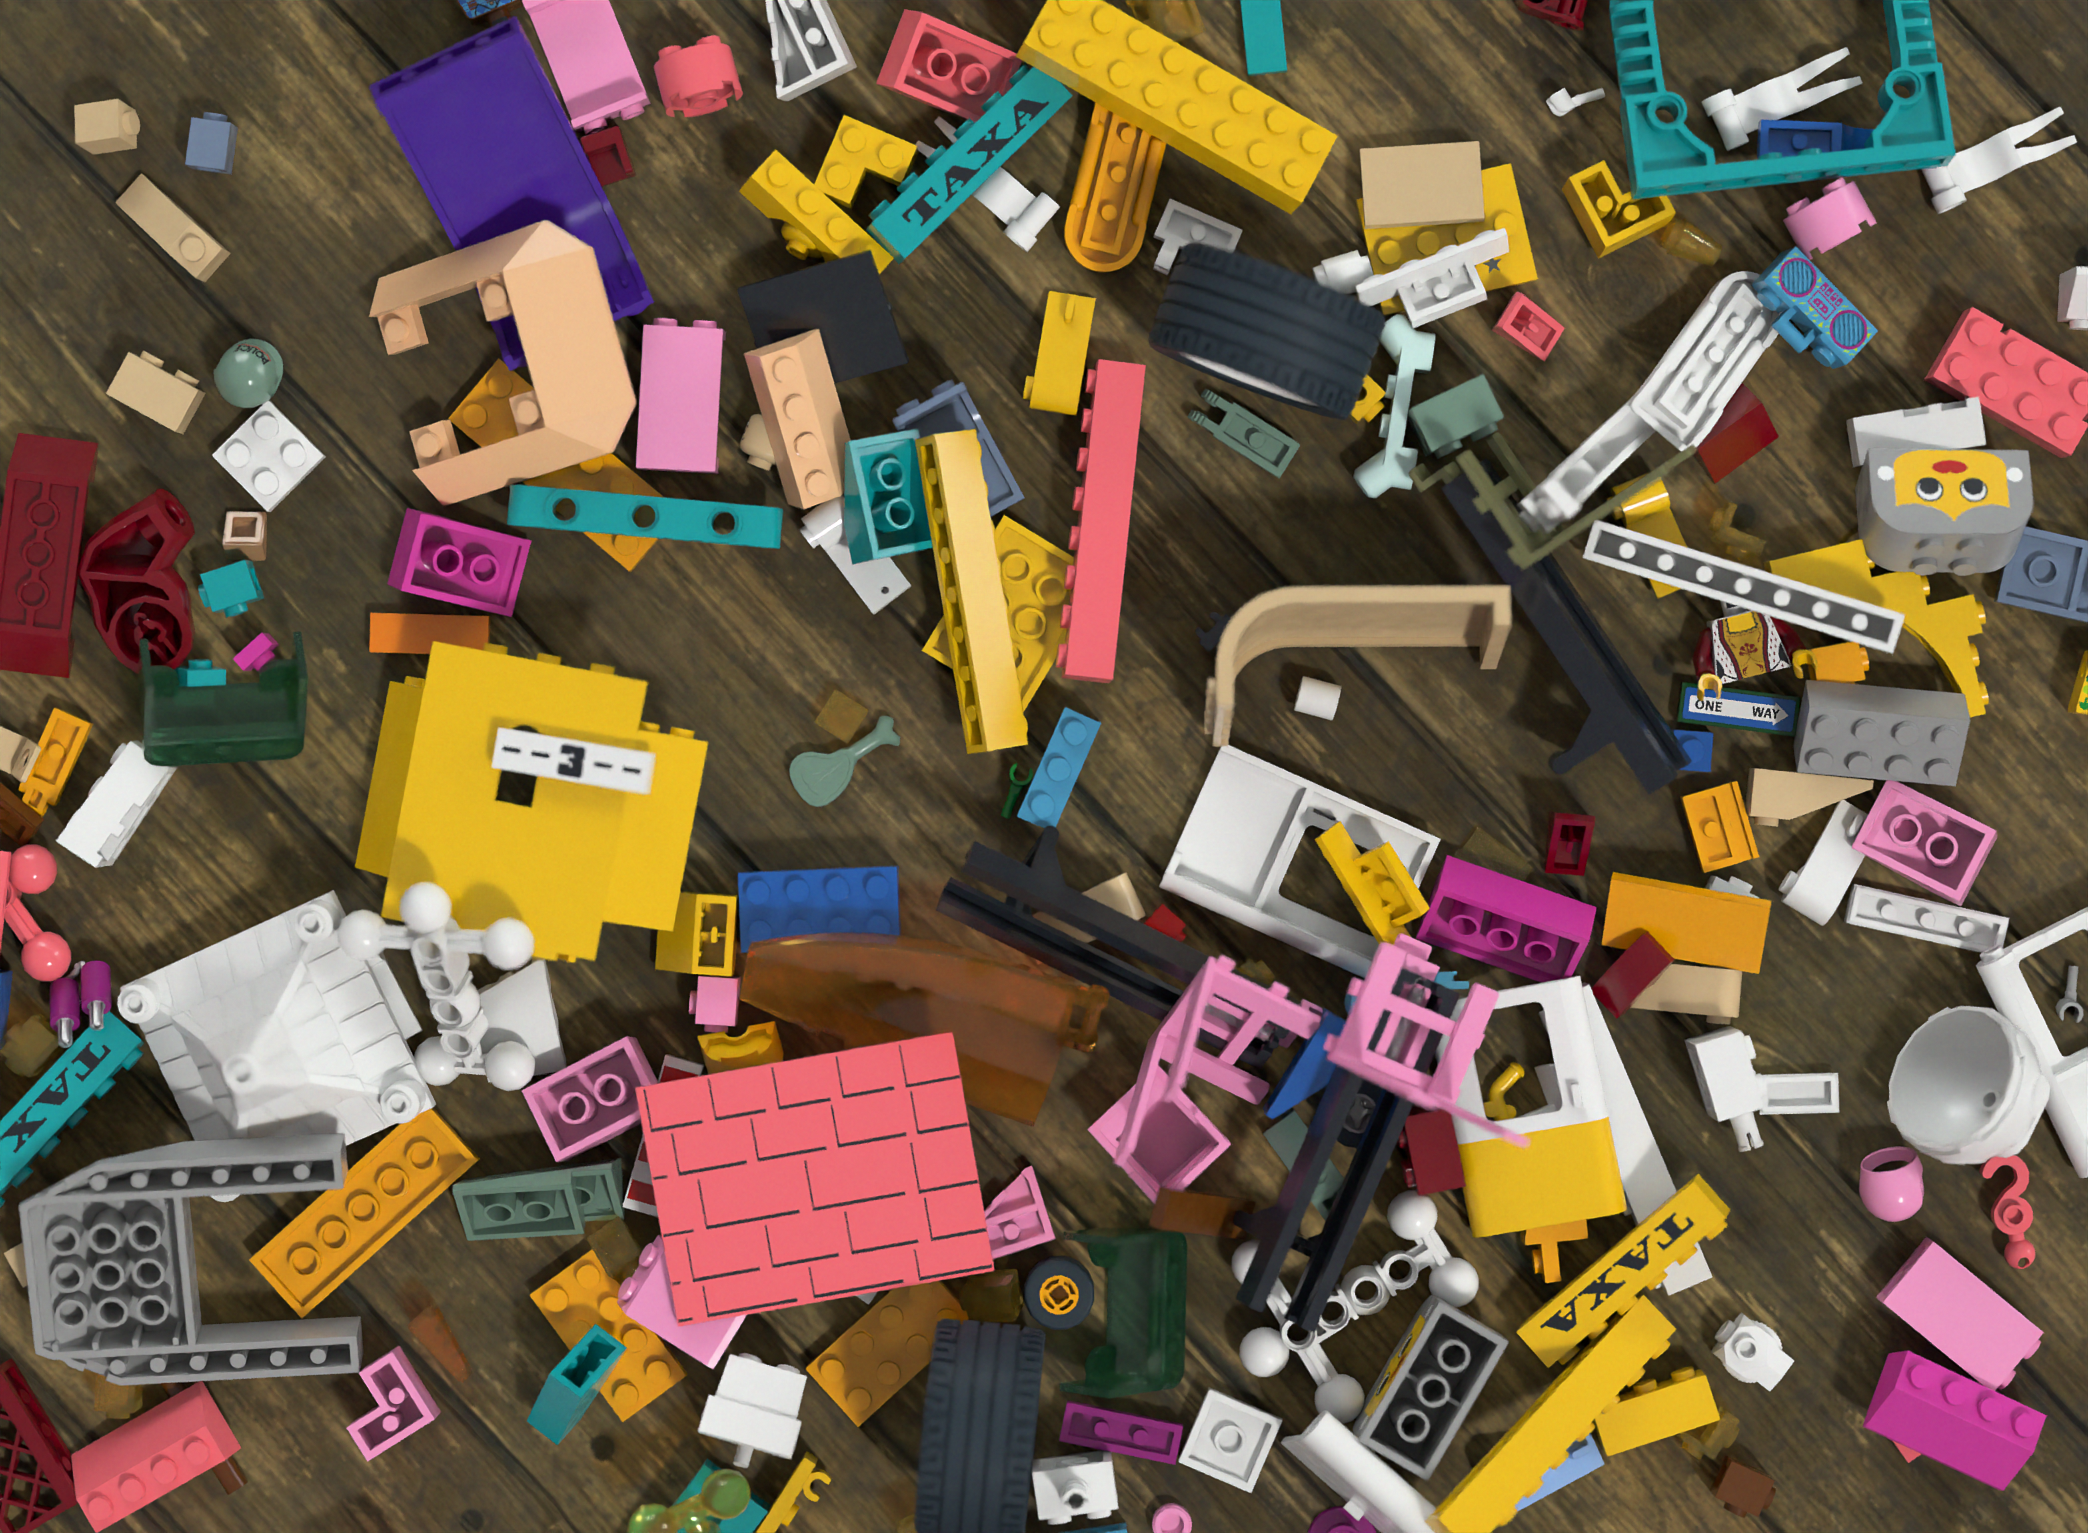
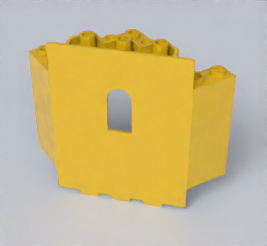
[355,641,708,963]

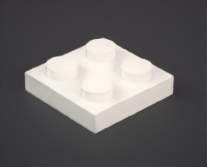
[212,400,326,512]
[1178,1387,1282,1493]

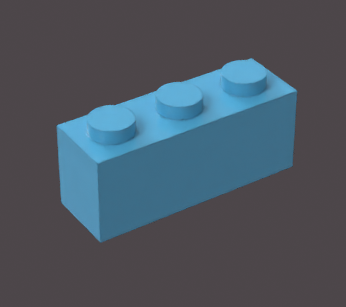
[1017,707,1101,829]

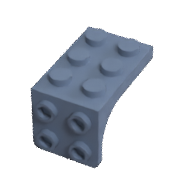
[892,380,1025,517]
[1994,527,2088,623]

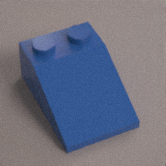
[1263,1008,1347,1119]

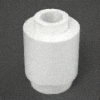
[1312,250,1373,295]

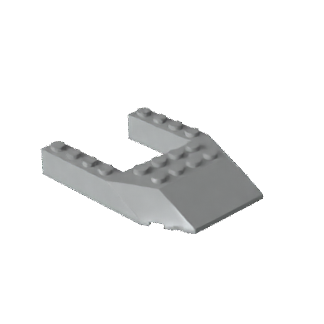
[19,1133,364,1386]

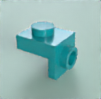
[173,659,226,706]

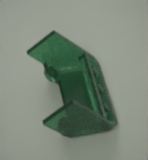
[138,632,308,767]
[1060,1228,1187,1398]

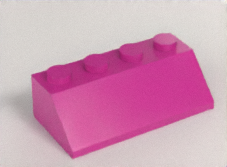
[1416,855,1597,983]
[1862,1351,2047,1491]

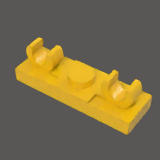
[754,1451,832,1533]

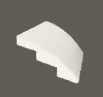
[478,957,566,1083]

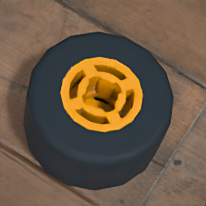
[1024,1256,1094,1330]

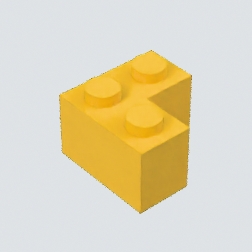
[814,115,919,209]
[1562,160,1676,259]

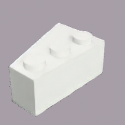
[766,0,857,101]
[1846,397,1986,467]
[56,741,177,868]

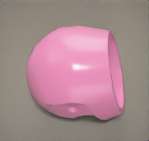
[1859,1147,1924,1222]

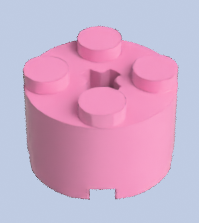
[1783,177,1877,260]

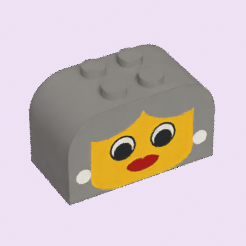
[1855,449,2033,576]
[1353,1295,1509,1481]

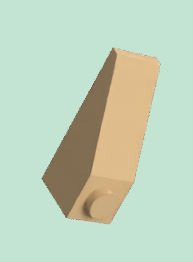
[115,173,231,283]
[1745,768,1874,827]

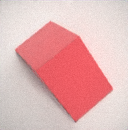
[1491,291,1565,362]

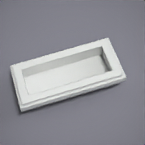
[1759,1073,1839,1115]

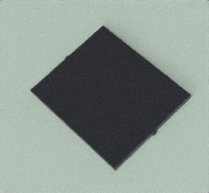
[737,249,909,384]

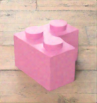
[347,1346,441,1462]

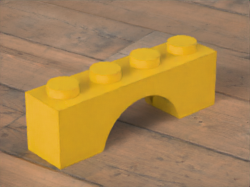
[739,150,894,274]

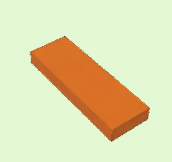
[369,613,491,654]

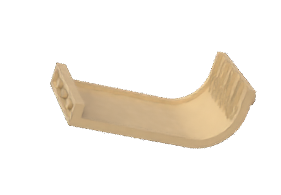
[1204,586,1511,747]

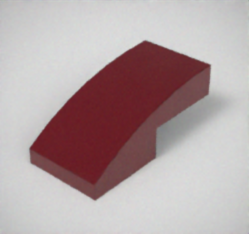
[1591,931,1675,1019]

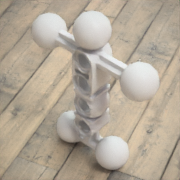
[338,882,535,1091]
[1232,1190,1479,1424]

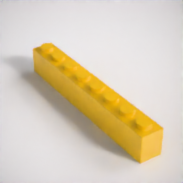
[915,429,1028,754]
[1424,1295,1676,1533]

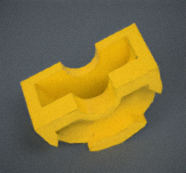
[697,1021,784,1075]

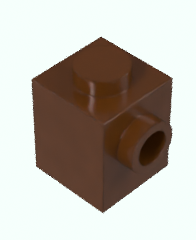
[1709,1455,1776,1518]

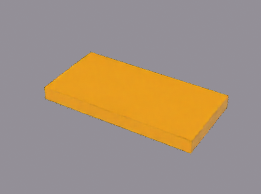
[1602,872,1772,974]

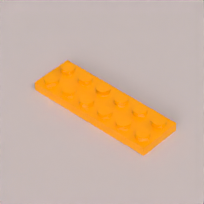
[448,358,665,572]
[249,1107,479,1319]

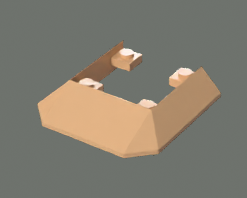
[369,220,636,506]

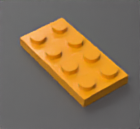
[530,1247,687,1422]
[805,1280,975,1427]

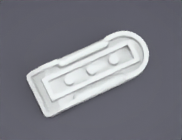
[1629,271,1782,452]

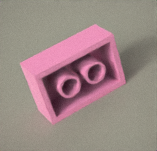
[522,1036,659,1162]

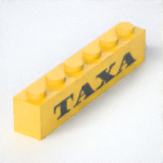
[1516,1174,1730,1368]

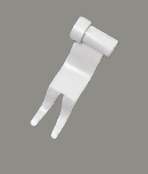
[1702,47,1862,151]
[1921,106,2077,214]
[915,116,1060,252]

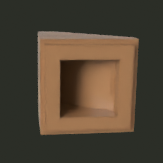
[223,511,267,561]

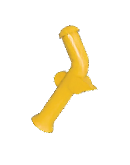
[1483,1062,1525,1121]

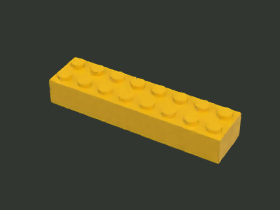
[1016,0,1338,214]

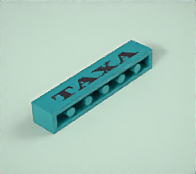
[866,64,1073,264]
[0,1011,144,1208]

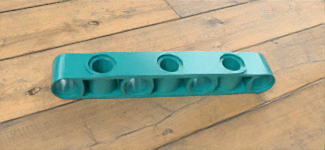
[507,485,783,549]

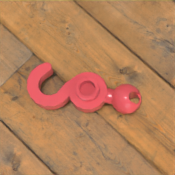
[1979,1155,2035,1269]

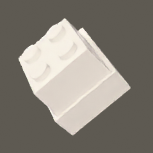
[698,1353,807,1468]

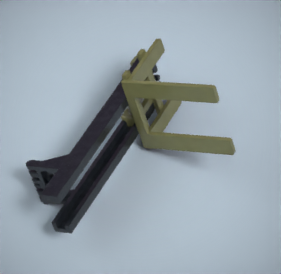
[1409,432,1698,795]

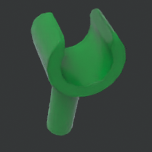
[1001,763,1033,819]

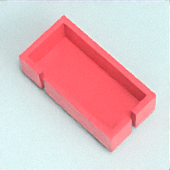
[1924,307,2088,458]

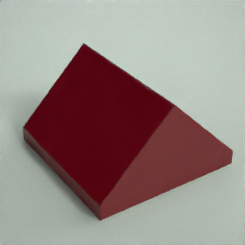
[1692,383,1779,484]

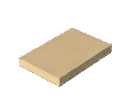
[1360,141,1485,229]

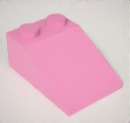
[1851,780,1998,906]

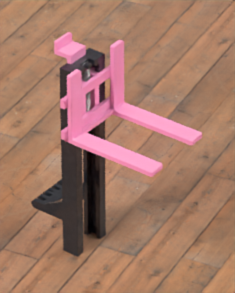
[936,826,1323,1167]
[1233,933,1530,1332]

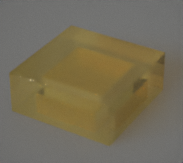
[814,689,870,744]

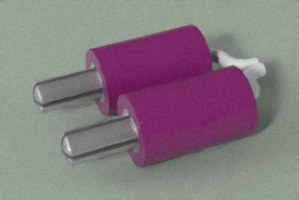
[49,961,112,1048]

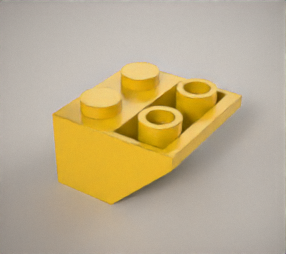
[655,891,739,976]

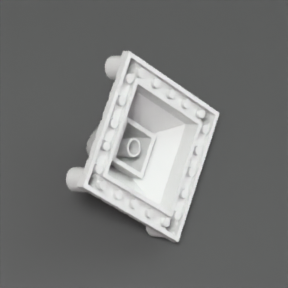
[117,890,436,1202]

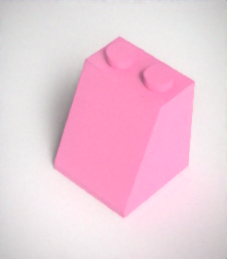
[617,1235,746,1369]

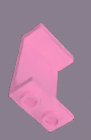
[522,0,651,135]
[636,318,726,474]
[1876,1237,2044,1391]

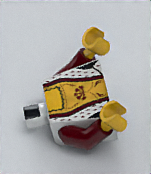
[1692,600,1818,701]

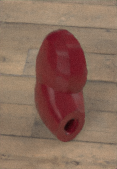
[77,489,195,676]

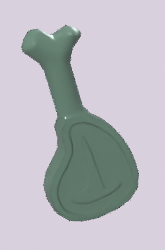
[789,716,900,807]

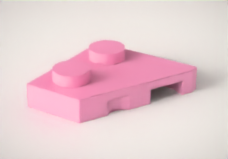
[984,1166,1056,1260]

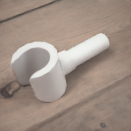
[1546,88,1605,116]

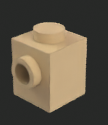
[74,99,140,155]

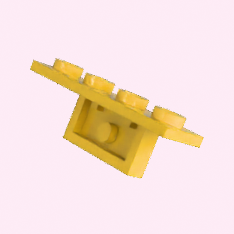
[1315,821,1430,946]

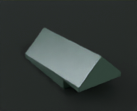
[452,1158,625,1241]

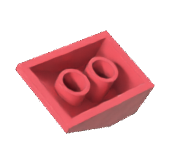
[876,9,1022,123]

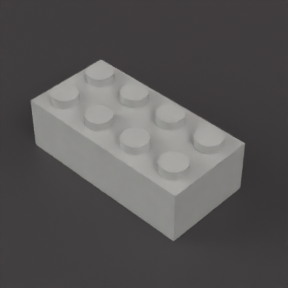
[1793,680,1970,786]

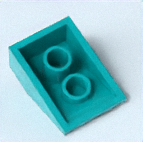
[844,429,933,565]

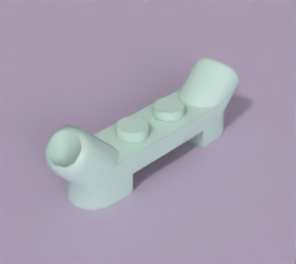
[1354,314,1435,498]

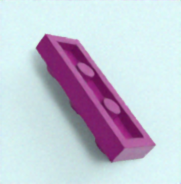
[1059,1400,1183,1465]

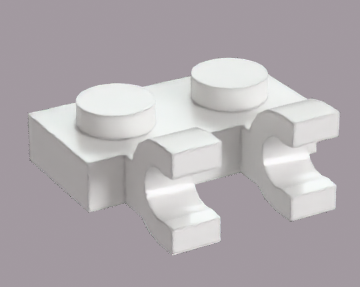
[1153,199,1243,275]

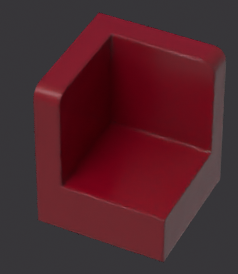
[580,126,637,187]

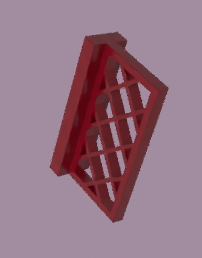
[0,1358,78,1533]

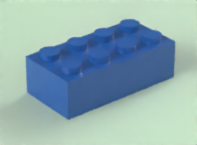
[738,865,902,953]

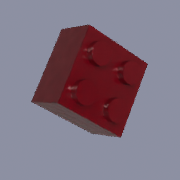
[1396,1105,1466,1196]

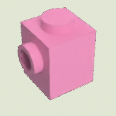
[689,974,741,1033]

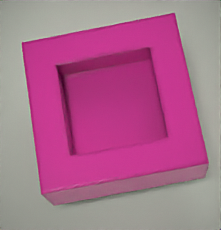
[233,632,279,671]

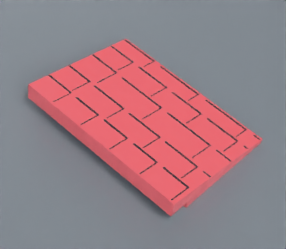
[635,1032,995,1327]

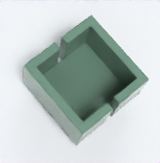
[1407,374,1504,459]

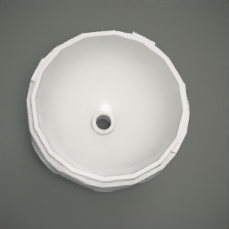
[1887,1006,2050,1164]

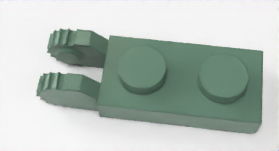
[1188,389,1300,479]

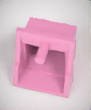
[1088,1065,1231,1204]

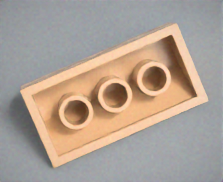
[744,329,851,509]

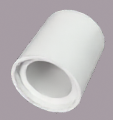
[1294,676,1341,720]

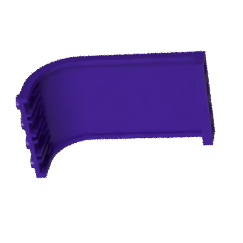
[369,16,654,371]

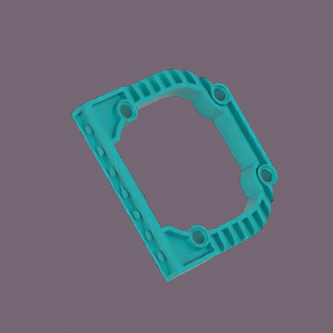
[1609,0,1956,200]

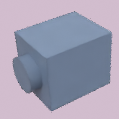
[185,112,238,175]

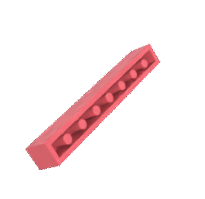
[1056,359,1146,683]

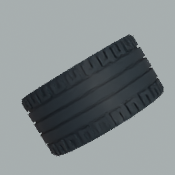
[1148,242,1385,420]
[914,1319,1045,1533]

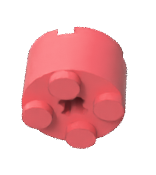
[654,36,743,117]

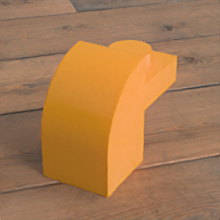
[1521,1220,1588,1283]

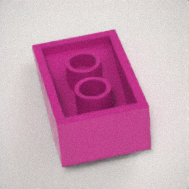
[387,508,531,617]

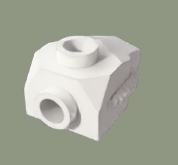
[1711,1313,1794,1391]

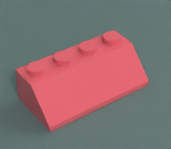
[71,1381,241,1533]

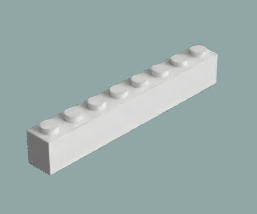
[1583,520,1905,653]
[1539,982,1712,1296]

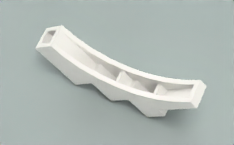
[1517,399,1656,534]

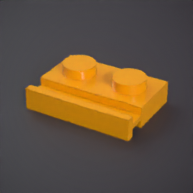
[1680,781,1759,873]

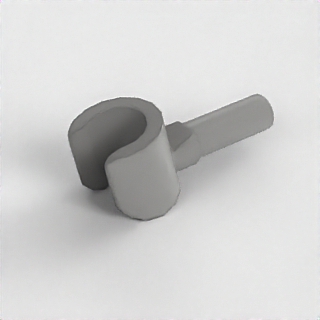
[2056,966,2083,1023]

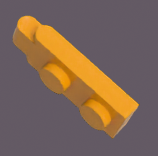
[19,708,93,817]

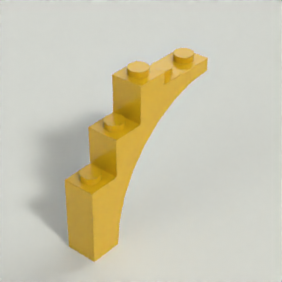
[1763,539,1989,718]

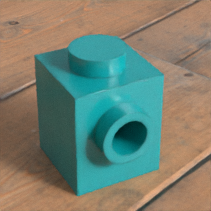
[198,560,264,618]

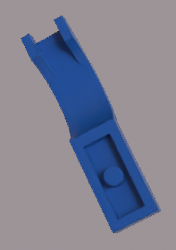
[1757,120,1938,169]

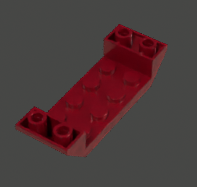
[0,433,99,678]

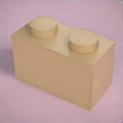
[106,350,206,434]

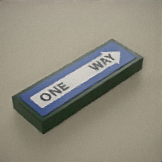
[1676,682,1800,737]

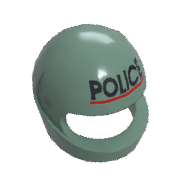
[213,339,283,408]

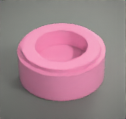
[1152,1503,1192,1533]

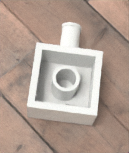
[1685,1026,1767,1152]
[1032,1450,1118,1524]

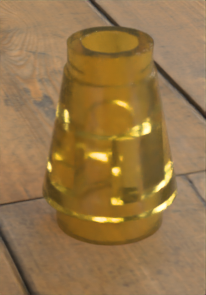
[1660,218,1722,266]

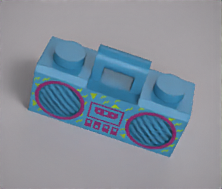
[1751,246,1878,369]

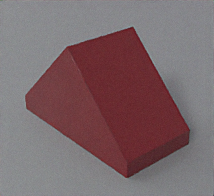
[1545,812,1595,876]

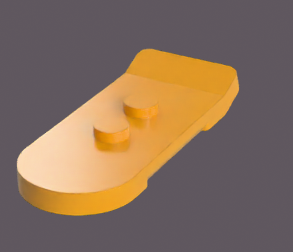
[1064,102,1167,273]

